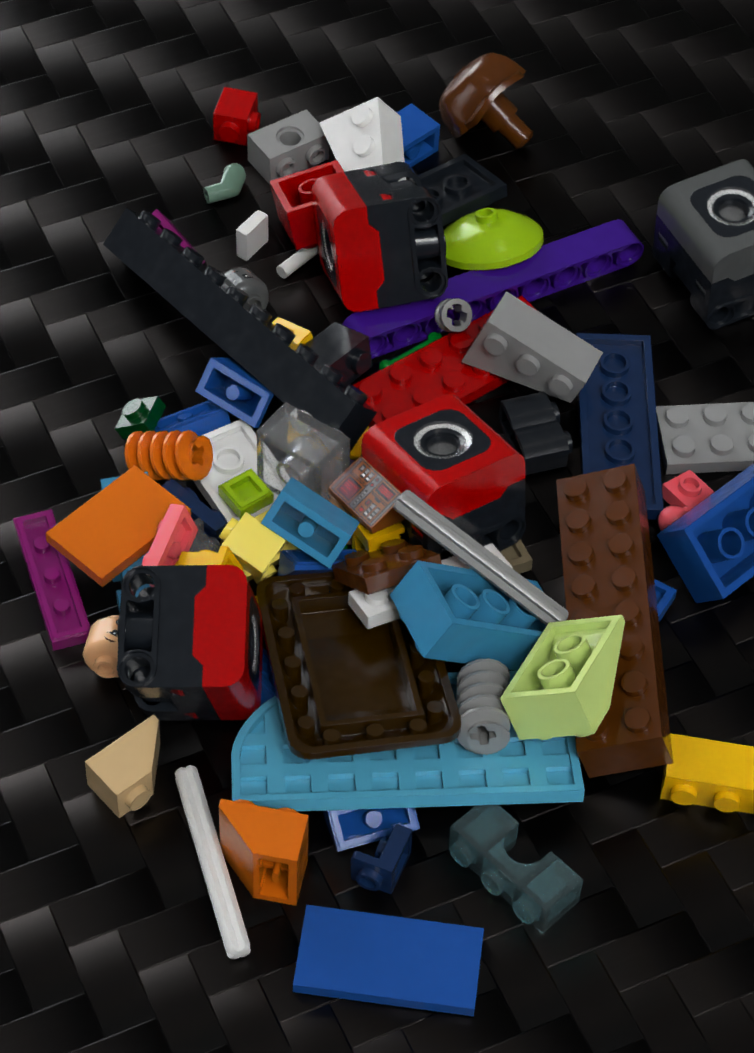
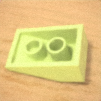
[500,615,625,740]

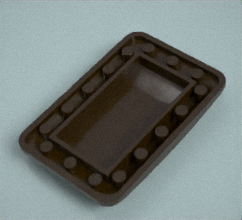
[256,572,461,759]

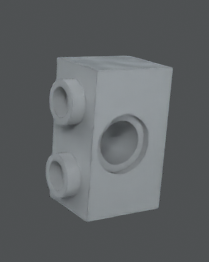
[247,109,329,185]

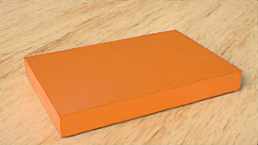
[45,465,191,587]

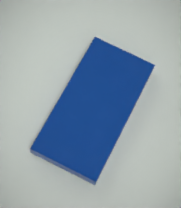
[293,904,484,1017]

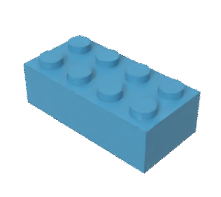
[390,560,546,671]

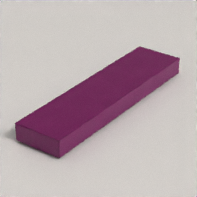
[13,509,90,651]

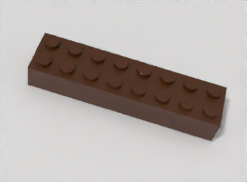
[556,464,673,778]

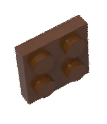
[332,539,442,595]

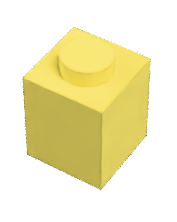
[219,512,286,580]

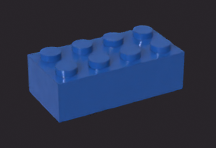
[657,463,754,603]

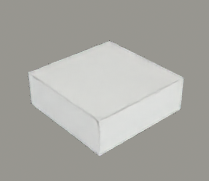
[236,210,268,261]

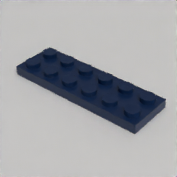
[576,333,664,520]

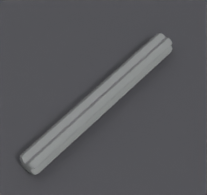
[393,490,569,626]

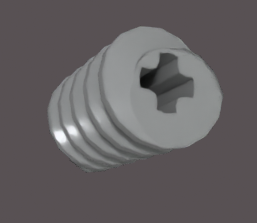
[456,658,510,755]

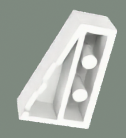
[319,97,406,181]

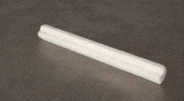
[175,765,251,959]

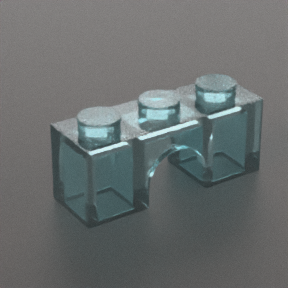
[448,805,583,934]

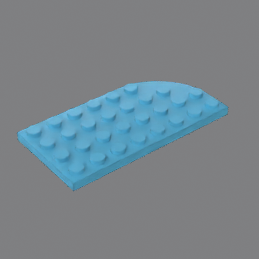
[231,671,585,812]

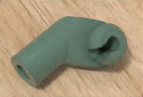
[203,163,246,204]

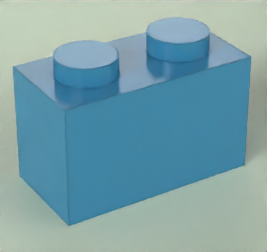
[261,477,360,569]

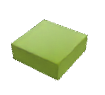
[218,469,274,519]

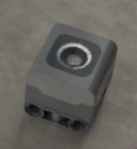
[651,159,754,330]

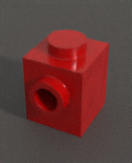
[213,87,261,146]

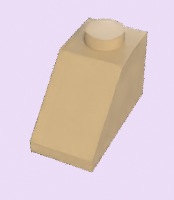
[85,714,160,818]

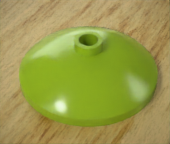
[443,208,544,270]

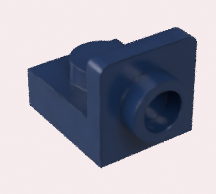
[351,824,412,894]

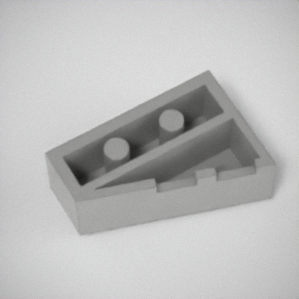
[461,291,603,403]

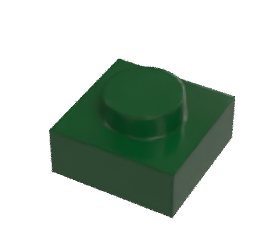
[115,396,166,439]

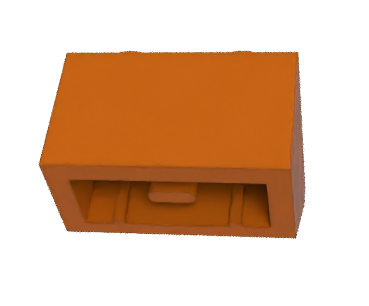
[219,799,309,906]

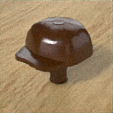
[438,52,534,150]

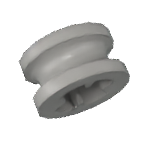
[435,298,472,332]

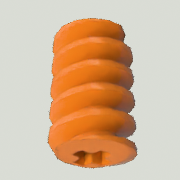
[124,430,213,481]

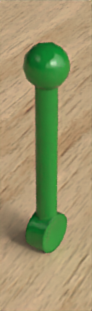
[379,332,442,370]

